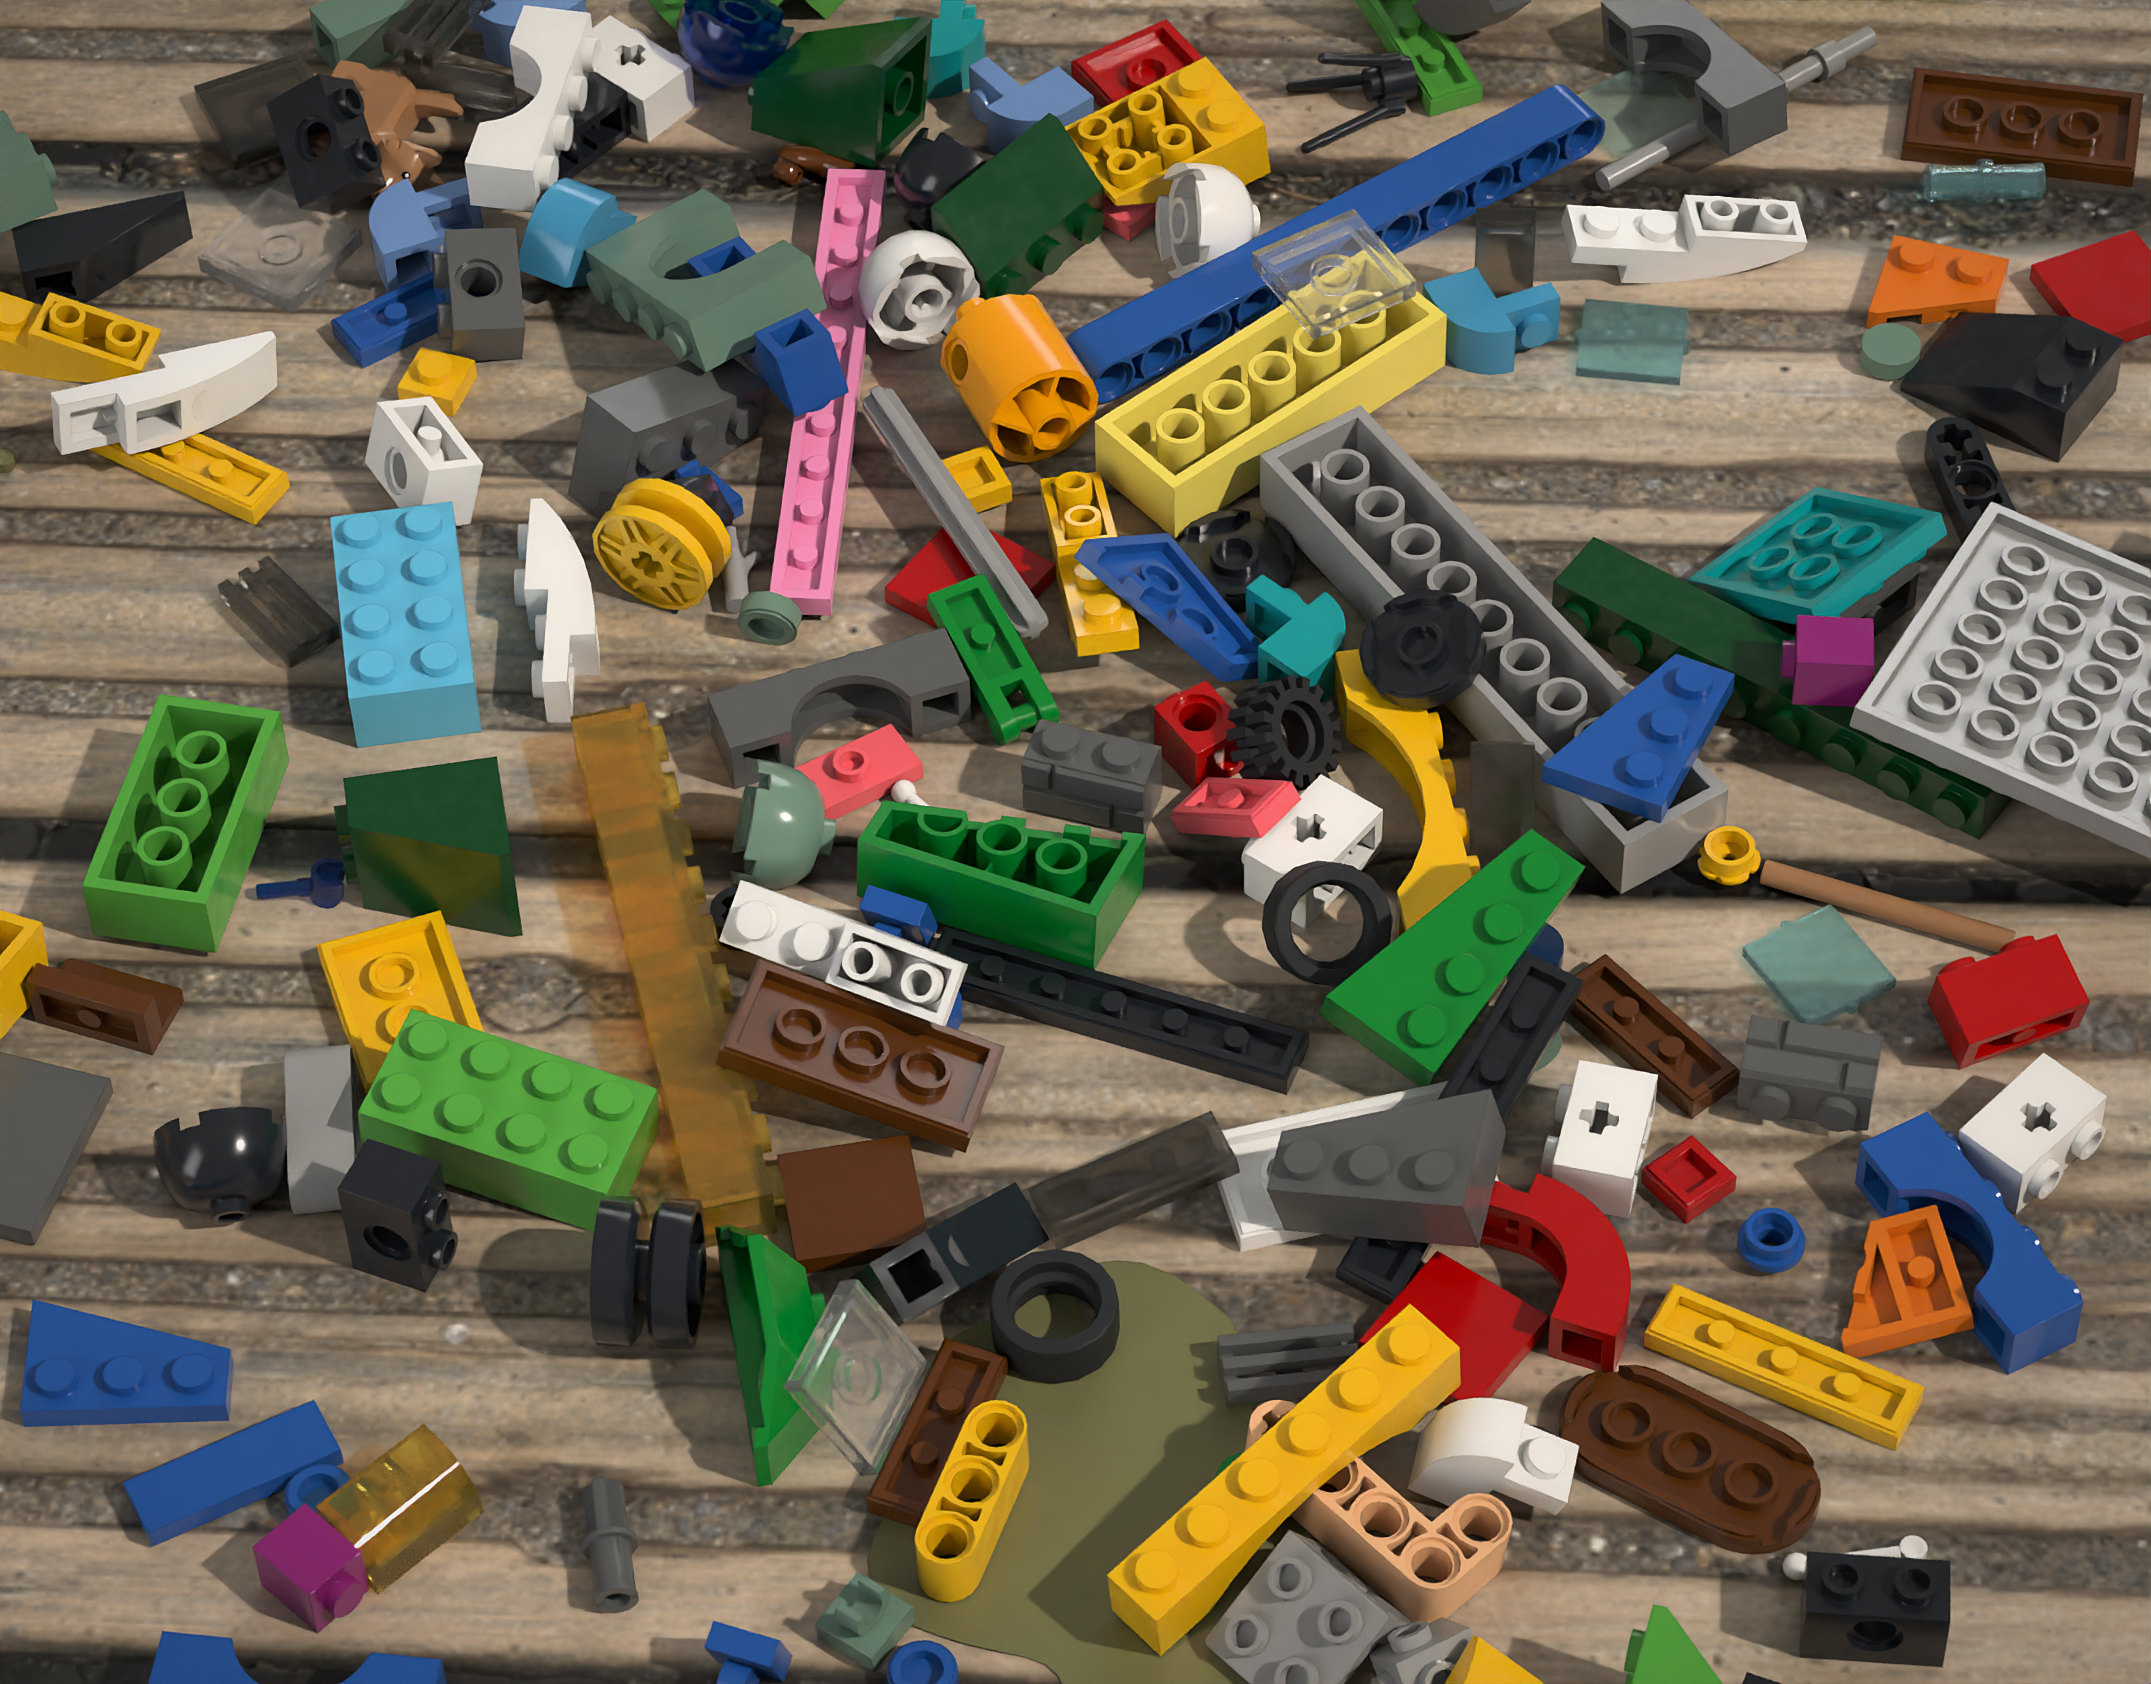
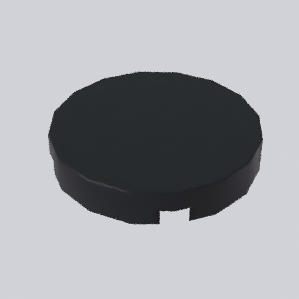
[1178,509,1296,613]
[1359,589,1487,709]

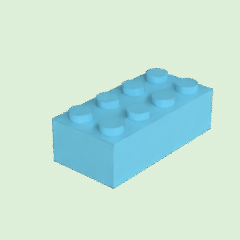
[330,501,482,748]

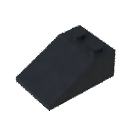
[1900,312,2124,463]

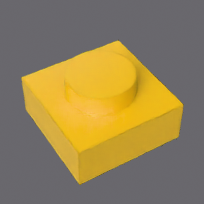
[397,347,478,417]
[941,444,1012,513]

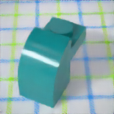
[894,0,986,99]
[1246,574,1346,702]

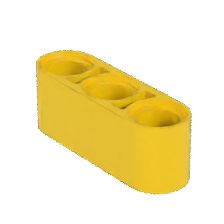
[915,1400,1029,1603]

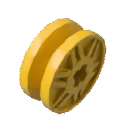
[592,478,732,610]

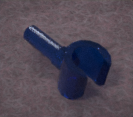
[256,857,345,909]

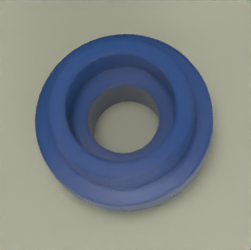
[1737,1208,1805,1273]

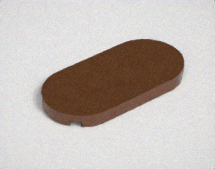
[1559,1365,1821,1554]

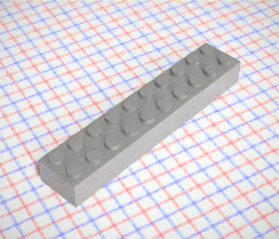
[1260,405,1728,894]

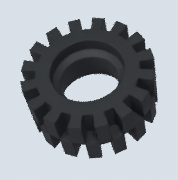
[1226,675,1342,792]

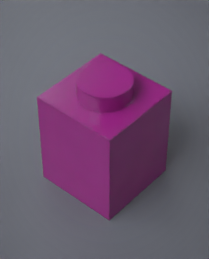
[1780,615,1874,707]
[252,1503,369,1633]

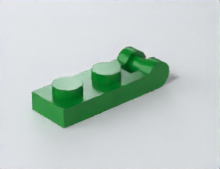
[926,573,1060,746]

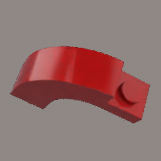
[1480,1173,1631,1373]

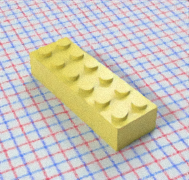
[1095,252,1447,539]

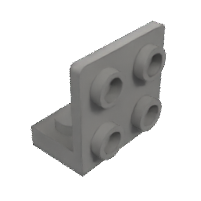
[1205,1530,1412,1684]

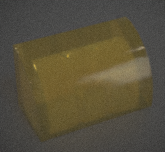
[316,1424,484,1594]

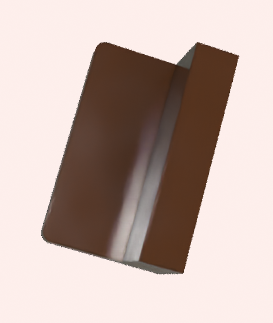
[25,958,184,1055]

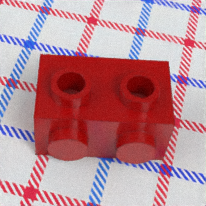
[1927,933,2090,1070]

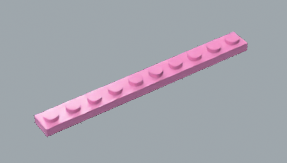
[769,168,887,616]

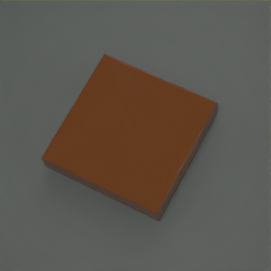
[777,1134,927,1273]

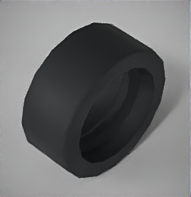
[1261,860,1393,986]
[989,1249,1120,1384]

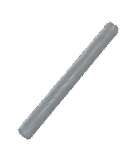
[863,385,1048,641]

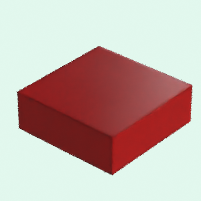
[1641,1135,1737,1224]

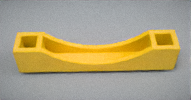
[1334,649,1481,938]
[1107,1304,1461,1656]

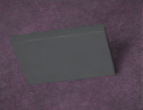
[0,1052,113,1245]

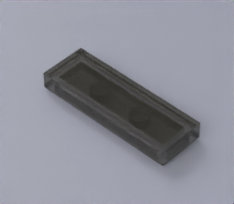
[1028,1111,1240,1250]

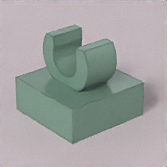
[815,1573,916,1672]

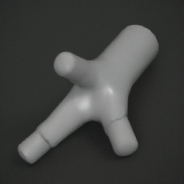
[721,526,762,614]

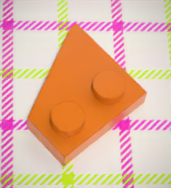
[1866,235,2009,329]
[1841,1204,1974,1358]

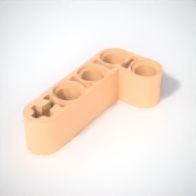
[1244,1400,1513,1624]

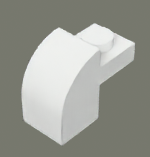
[1408,1398,1579,1515]

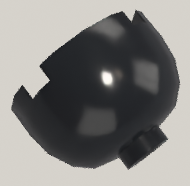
[893,127,987,233]
[153,1107,287,1224]

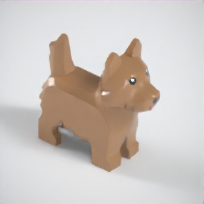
[331,60,463,201]

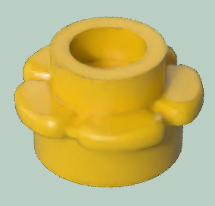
[1697,826,1761,885]

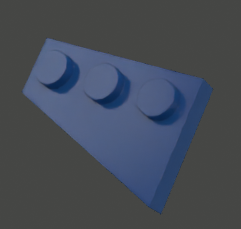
[1074,533,1261,682]
[1541,654,1735,823]
[20,1299,234,1427]

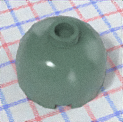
[730,759,836,890]

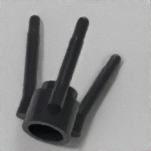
[1286,51,1418,153]

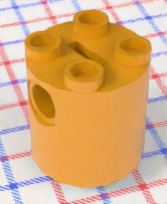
[940,294,1099,463]

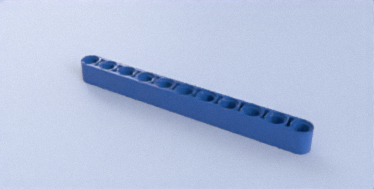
[1066,84,1606,403]

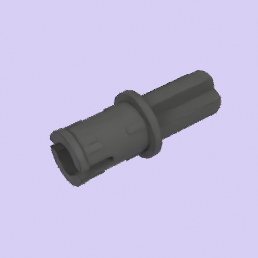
[581,1476,639,1613]

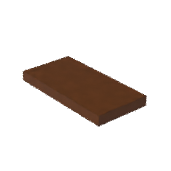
[1901,67,2144,187]
[716,959,1005,1153]

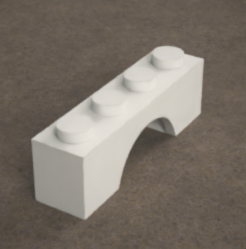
[465,5,602,213]

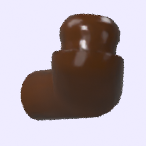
[772,144,861,186]

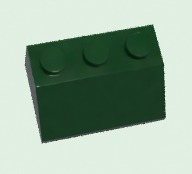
[931,113,1105,300]

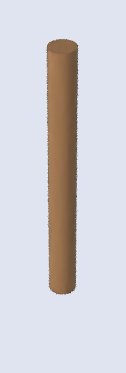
[1760,859,2016,953]

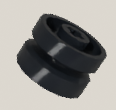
[590,1195,707,1350]

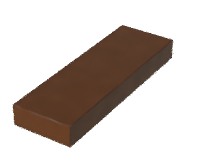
[1570,954,1740,1119]
[866,1338,1009,1528]

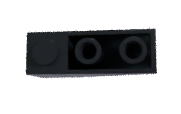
[12,190,193,306]
[848,1182,1050,1338]

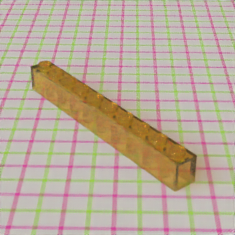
[570,702,786,1248]

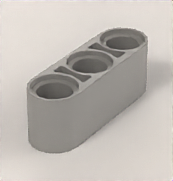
[284,1044,360,1215]

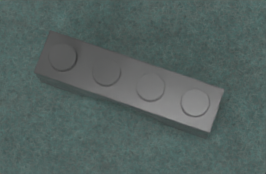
[1601,0,1790,156]
[707,627,972,789]

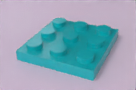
[1687,486,1948,625]

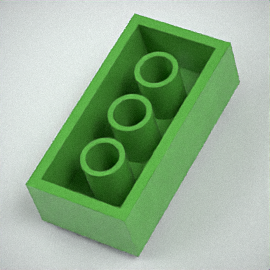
[82,694,290,953]
[358,1008,659,1232]

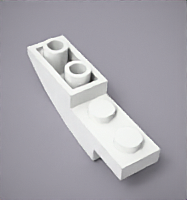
[1561,195,1807,284]
[51,331,277,455]
[514,499,600,723]
[719,880,968,1027]

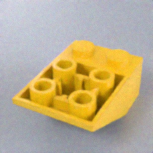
[1064,57,1271,206]

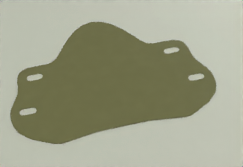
[867,1260,1312,1684]

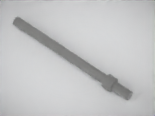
[1595,26,1877,192]

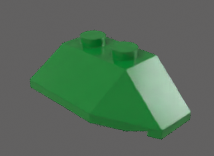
[715,1224,839,1487]

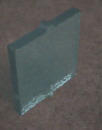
[1577,68,1697,159]
[1574,299,1690,386]
[1742,904,1896,1025]

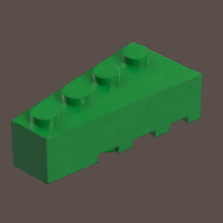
[857,800,1146,970]
[1319,829,1585,1087]

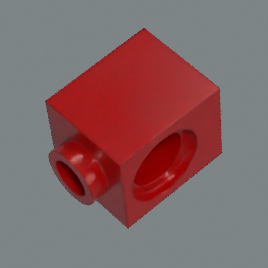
[1154,680,1244,791]

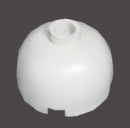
[1155,163,1260,278]
[858,230,980,350]

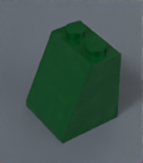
[748,16,933,168]
[334,756,523,937]

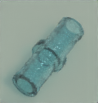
[1923,159,2046,205]

